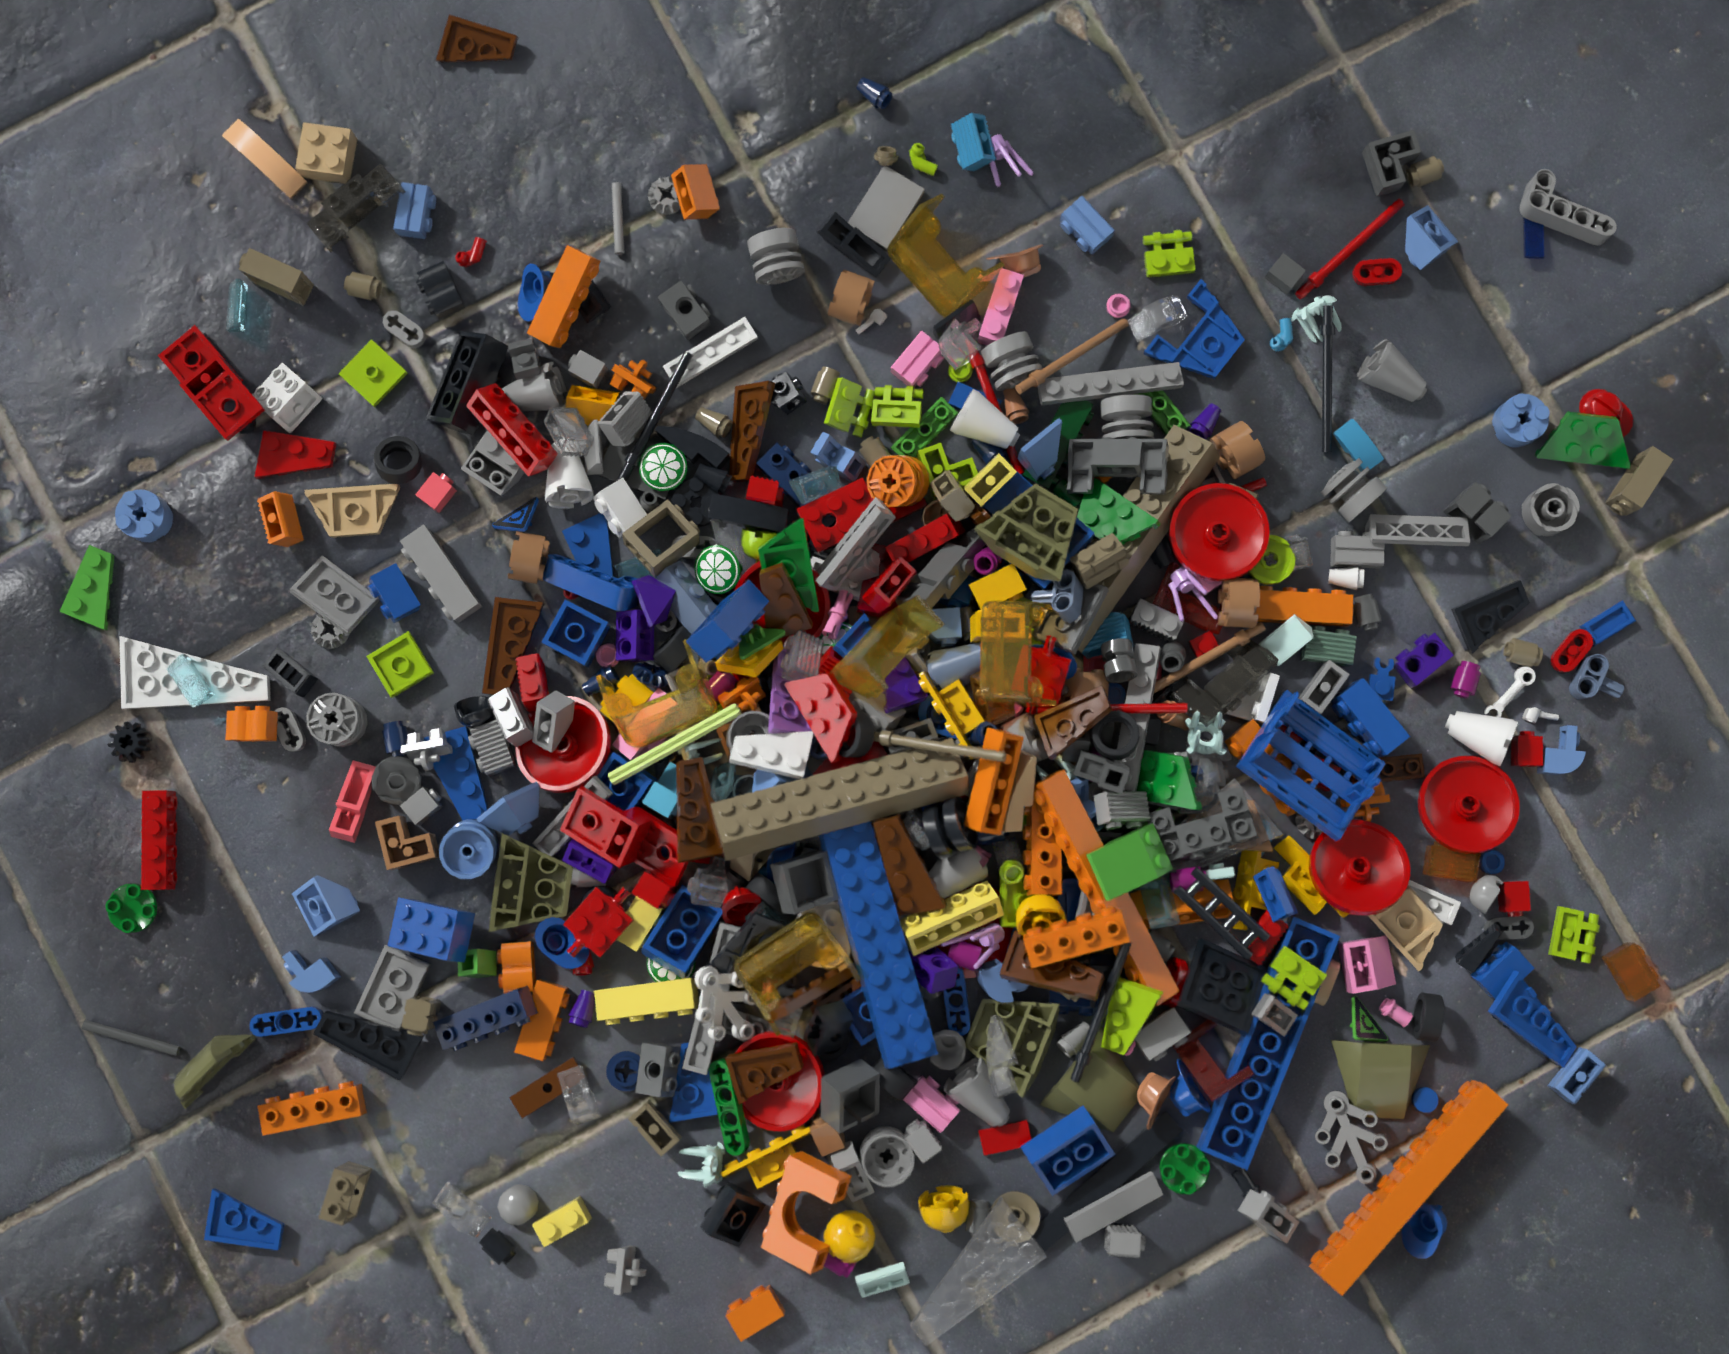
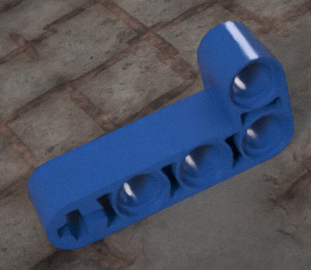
[543,554,639,611]

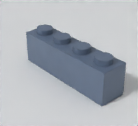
[655,561,729,659]

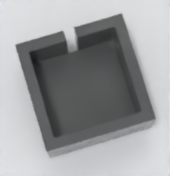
[1443,482,1512,544]
[770,850,839,914]
[821,1059,880,1133]

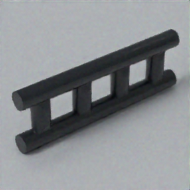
[1174,867,1270,960]

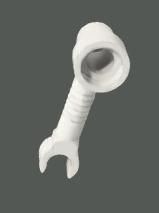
[1484,666,1536,717]

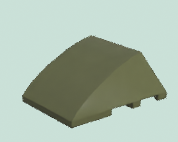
[974,484,1078,582]
[489,833,573,932]
[965,999,1060,1098]
[1039,1027,1139,1132]
[174,1035,256,1109]
[1330,1040,1430,1119]

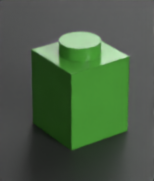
[458,949,497,978]

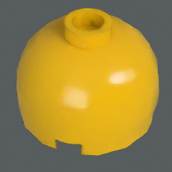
[1016,894,1067,936]
[918,1185,969,1233]
[823,1210,876,1263]

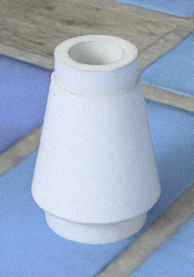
[1328,566,1365,590]

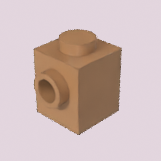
[810,1114,845,1157]

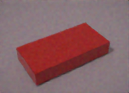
[978,1119,1031,1156]

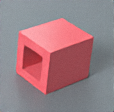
[415,472,457,513]

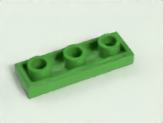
[1134,390,1191,435]
[891,397,959,458]

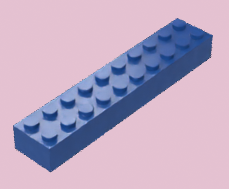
[818,821,938,1069]
[1196,916,1340,1170]

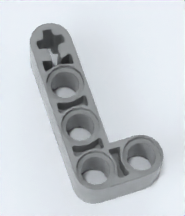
[1519,169,1617,246]

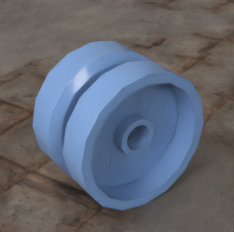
[439,819,498,879]

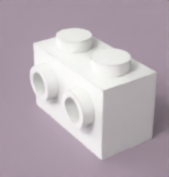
[593,478,647,538]

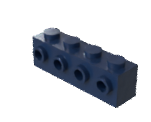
[757,443,837,527]
[433,985,538,1051]

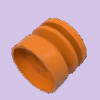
[867,455,930,507]

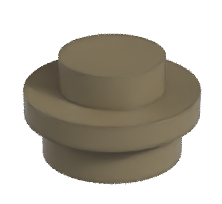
[874,146,898,166]

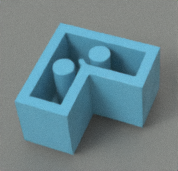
[642,762,677,820]

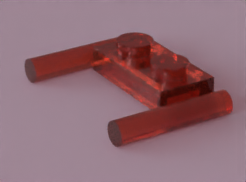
[1152,562,1222,635]
[1172,1020,1254,1102]

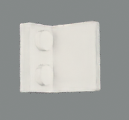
[253,363,323,434]
[1214,664,1280,725]

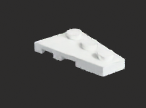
[729,731,813,779]

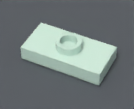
[1202,863,1235,880]
[855,1262,910,1298]

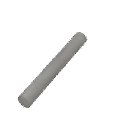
[612,182,624,255]

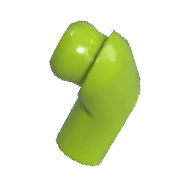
[909,143,938,176]

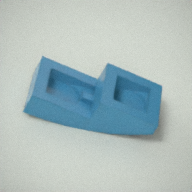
[1333,419,1384,472]

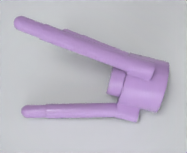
[989,134,1033,187]
[1168,567,1218,622]
[941,923,1005,969]

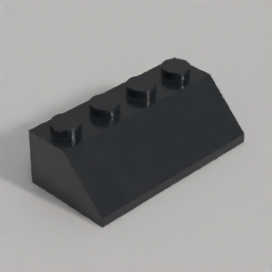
[426,331,508,435]

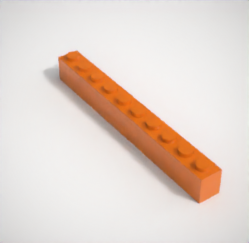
[1033,770,1179,1006]

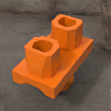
[610,360,656,399]
[718,677,766,721]
[1340,782,1390,822]

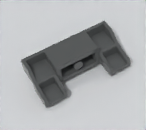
[1067,437,1169,494]
[895,529,986,610]
[1148,786,1258,863]

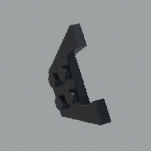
[708,912,801,1001]

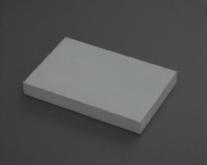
[848,166,925,251]
[290,556,379,636]
[354,945,431,1029]

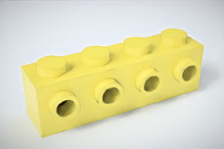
[900,881,1004,956]
[594,978,699,1025]

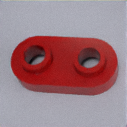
[1352,258,1402,286]
[1550,629,1593,673]
[1161,957,1189,1008]

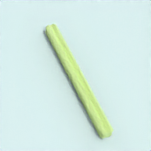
[608,704,742,785]

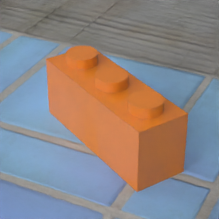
[514,979,570,1061]

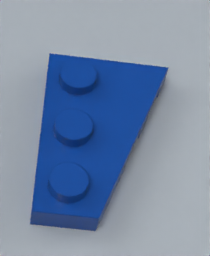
[562,513,614,577]

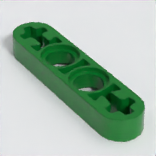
[709,1058,750,1156]

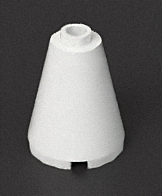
[950,389,1020,449]
[545,438,594,509]
[1445,711,1518,766]

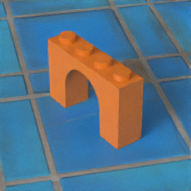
[761,1151,852,1274]

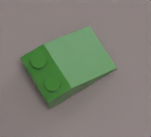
[1086,823,1173,901]

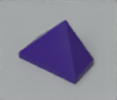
[631,575,676,627]

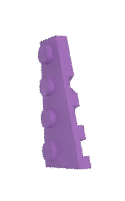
[768,645,814,736]

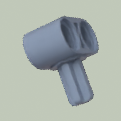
[1031,569,1083,623]
[1569,654,1624,700]

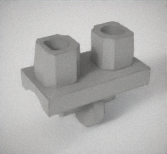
[401,728,452,771]
[604,1245,646,1295]

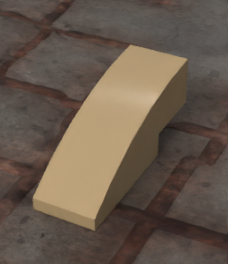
[1002,751,1037,832]

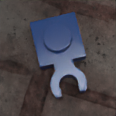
[1368,657,1396,701]

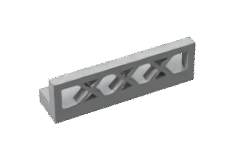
[816,497,896,591]
[1365,514,1470,546]

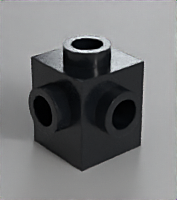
[771,372,807,415]

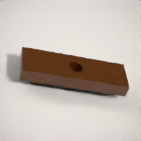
[1348,753,1425,784]
[509,1057,587,1119]

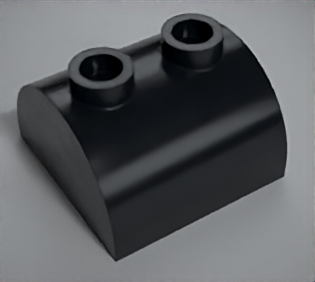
[700,1182,766,1247]

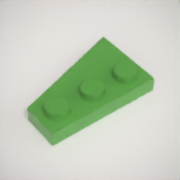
[60,545,115,631]

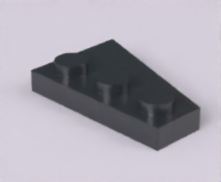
[1451,580,1530,654]

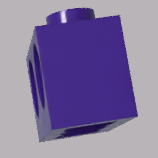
[616,610,654,662]
[1393,633,1454,688]
[562,839,618,884]
[907,946,958,994]

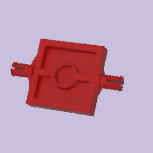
[1010,635,1071,714]
[563,887,634,958]

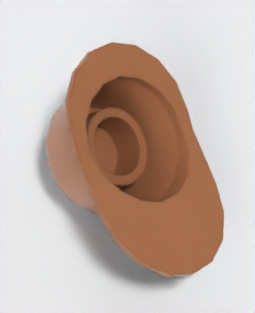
[986,244,1043,277]
[1137,1073,1177,1130]

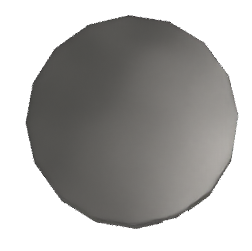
[372,756,422,805]

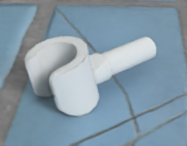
[855,309,887,334]
[1522,707,1559,723]

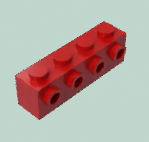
[466,383,558,477]
[141,790,178,890]

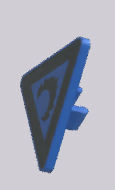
[492,497,539,532]

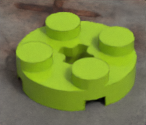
[1248,535,1295,585]

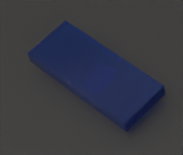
[1523,217,1545,259]

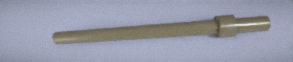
[873,730,1006,762]

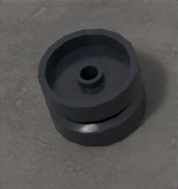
[923,797,978,860]

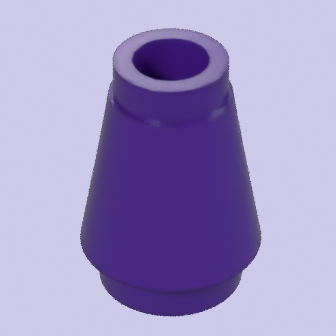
[1189,404,1221,439]
[568,990,595,1028]

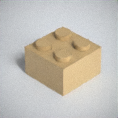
[295,122,357,184]

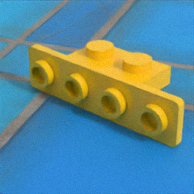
[918,671,986,759]
[1274,836,1349,918]
[1233,850,1279,931]
[720,1125,811,1189]

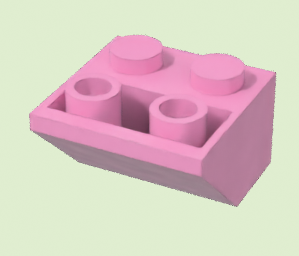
[1337,935,1396,993]

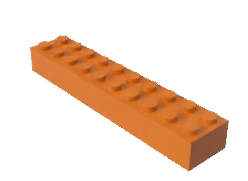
[1309,1080,1509,1296]

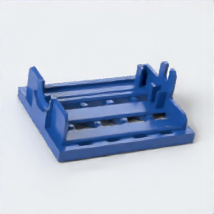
[1236,690,1386,841]

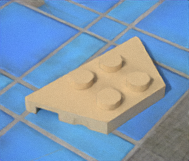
[305,484,400,538]
[1368,886,1443,971]

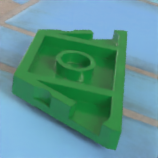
[1535,411,1630,469]
[1077,478,1161,545]
[758,518,819,612]
[1137,750,1202,810]

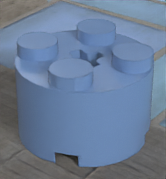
[1492,393,1550,447]
[115,490,173,542]

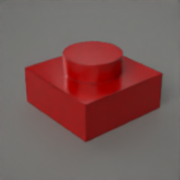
[1188,630,1219,658]

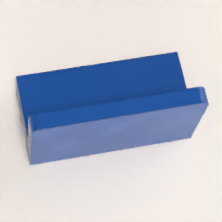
[1253,866,1298,922]

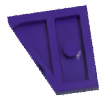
[881,656,928,714]

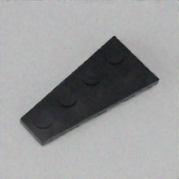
[313,1011,424,1080]

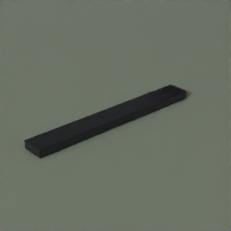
[1016,1111,1183,1262]

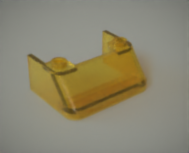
[888,193,1005,317]
[830,595,945,699]
[980,601,1056,707]
[596,639,718,748]
[734,912,861,1036]

